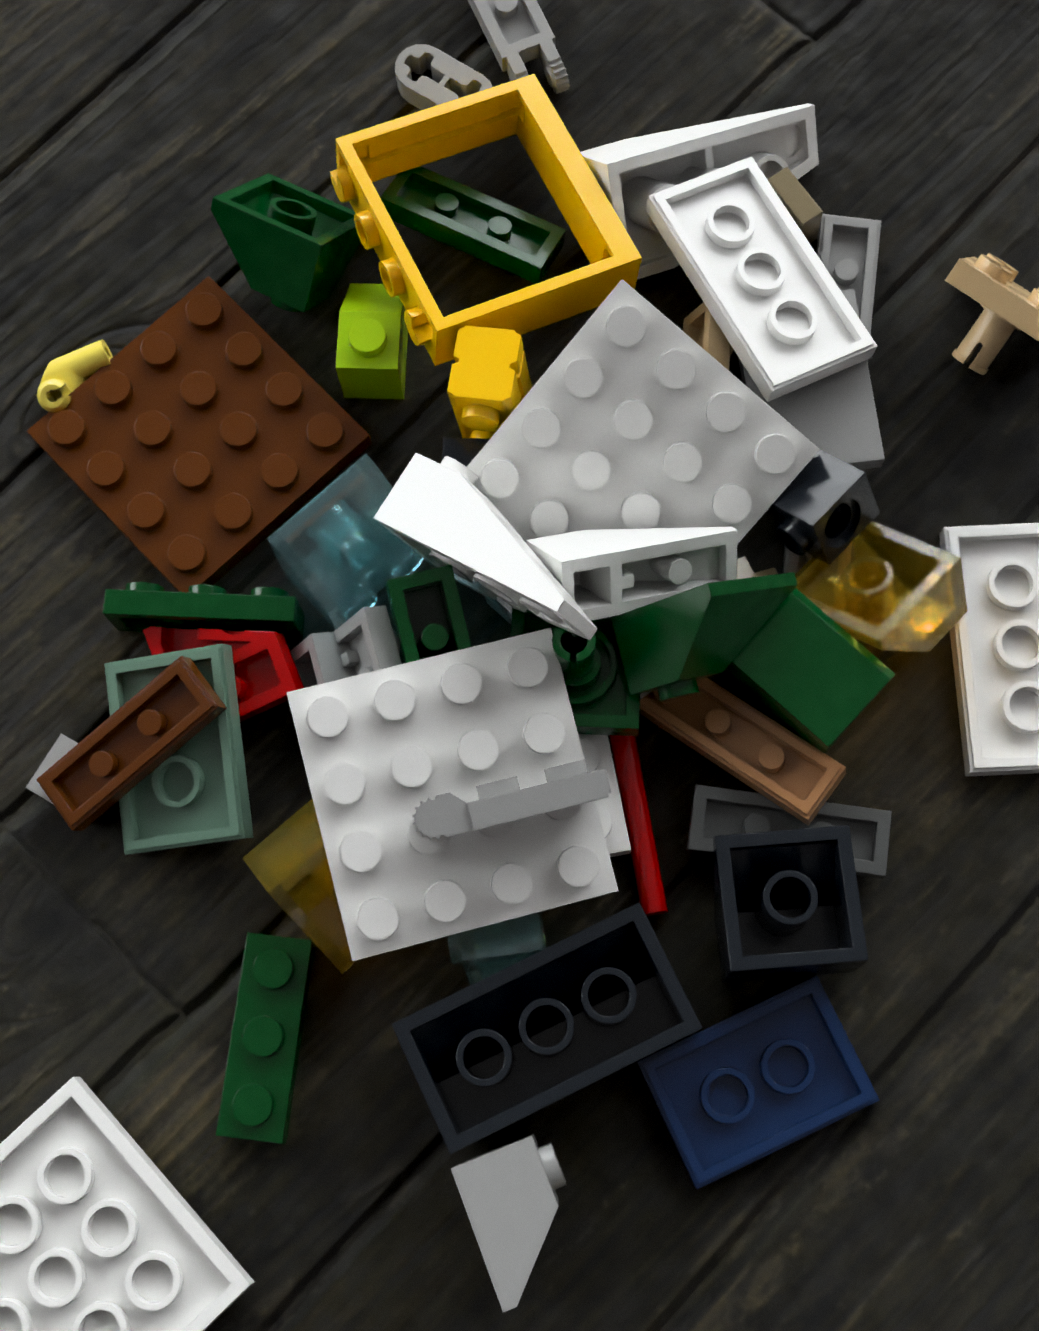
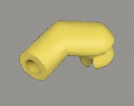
[37,339,113,413]

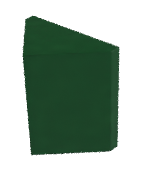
[721,588,895,754]

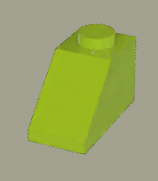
[336,283,408,399]

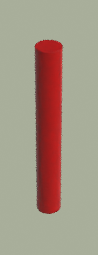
[609,735,668,916]

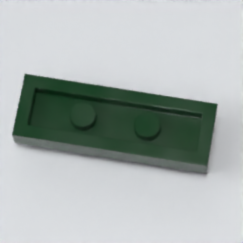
[380,166,566,284]
[102,582,305,638]
[215,932,316,1144]

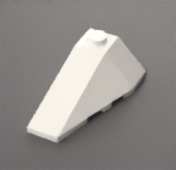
[581,103,819,279]
[374,453,598,640]

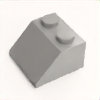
[451,1134,566,1312]

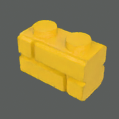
[447,325,532,439]

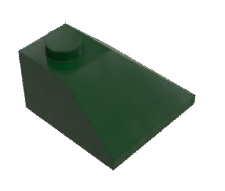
[210,173,361,312]
[611,572,798,702]

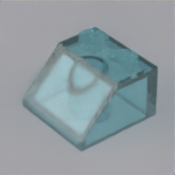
[267,453,424,629]

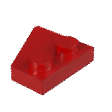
[143,626,304,722]

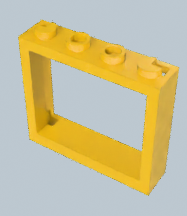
[330,74,642,366]

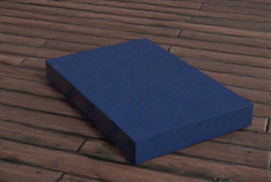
[636,976,879,1189]

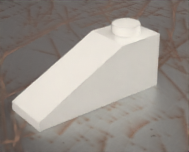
[526,527,738,621]

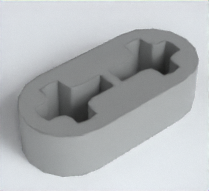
[395,44,493,110]

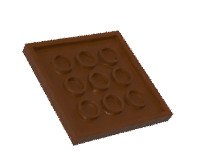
[27,276,372,592]

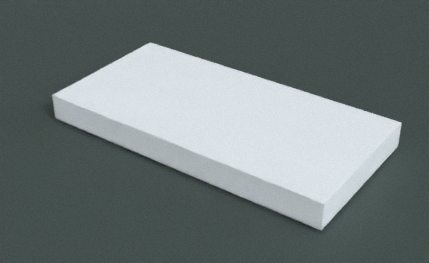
[645,156,878,402]
[939,523,1039,777]

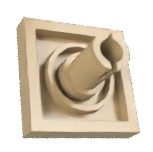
[945,253,1039,375]

